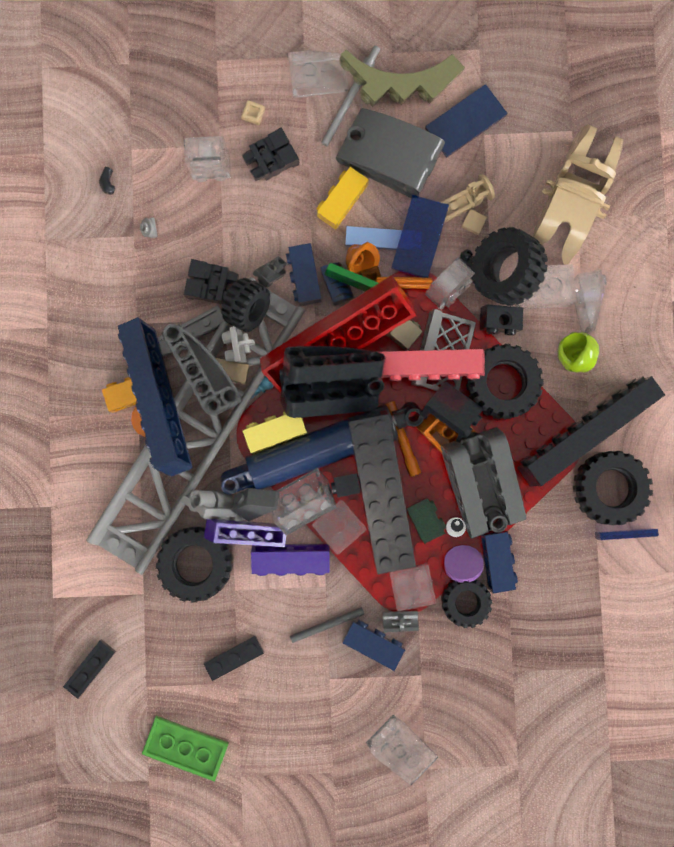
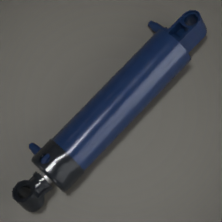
[220,402,424,494]

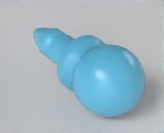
[251,376,274,399]

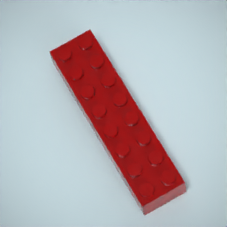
[260,275,416,393]

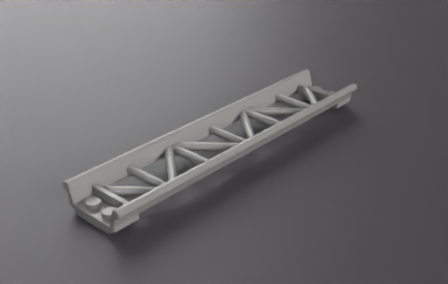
[86,277,306,575]

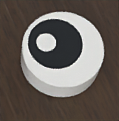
[446,517,466,537]

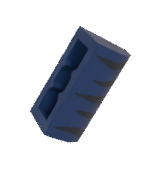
[320,262,355,306]

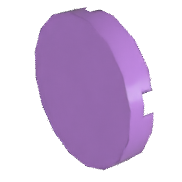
[444,545,483,583]

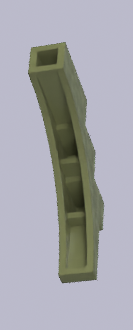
[339,49,465,107]

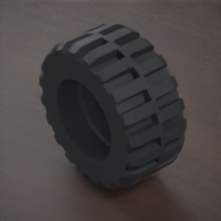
[470,227,548,306]
[466,344,544,420]
[573,451,653,525]
[156,527,233,603]

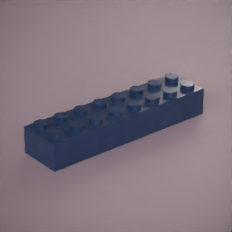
[118,317,193,477]

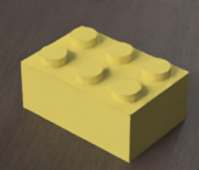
[243,412,307,454]

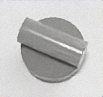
[140,218,158,238]

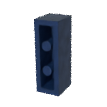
[286,243,322,306]
[481,530,518,594]
[342,619,405,671]

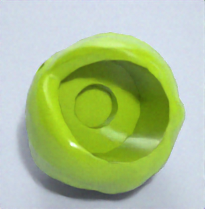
[558,332,599,373]

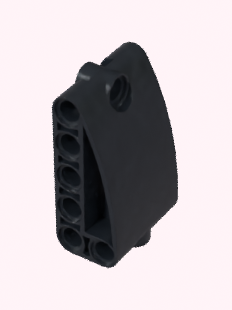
[279,346,386,418]

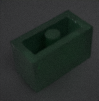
[406,498,446,544]

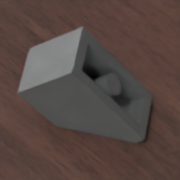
[232,488,279,522]

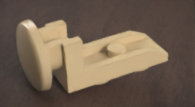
[432,174,495,225]

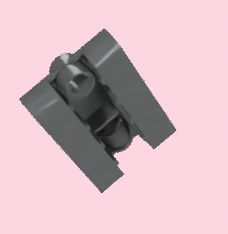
[335,108,445,200]
[162,323,243,416]
[441,427,527,539]

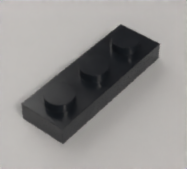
[204,635,265,681]
[63,639,117,699]

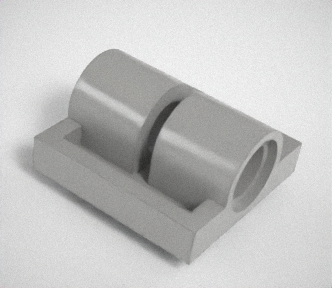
[182,490,236,519]

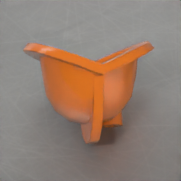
[345,242,380,275]

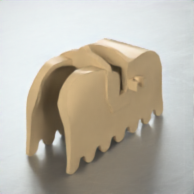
[532,124,623,267]

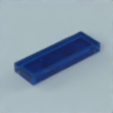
[595,528,659,540]

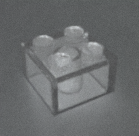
[425,257,475,310]
[312,499,367,555]
[389,563,436,611]

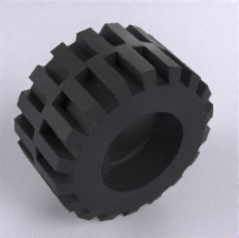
[221,278,270,332]
[441,579,493,628]

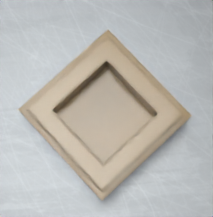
[241,100,265,125]
[462,209,487,235]

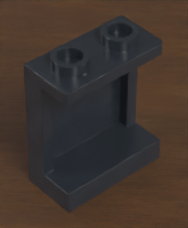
[420,381,484,442]

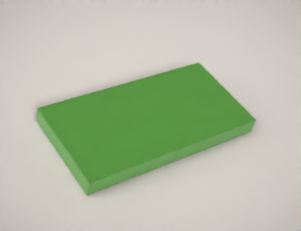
[142,715,229,782]

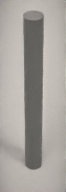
[290,607,364,643]

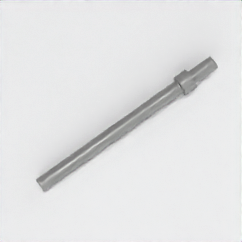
[321,46,380,147]

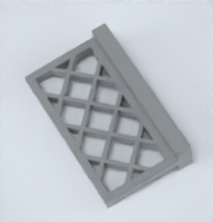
[411,309,476,391]

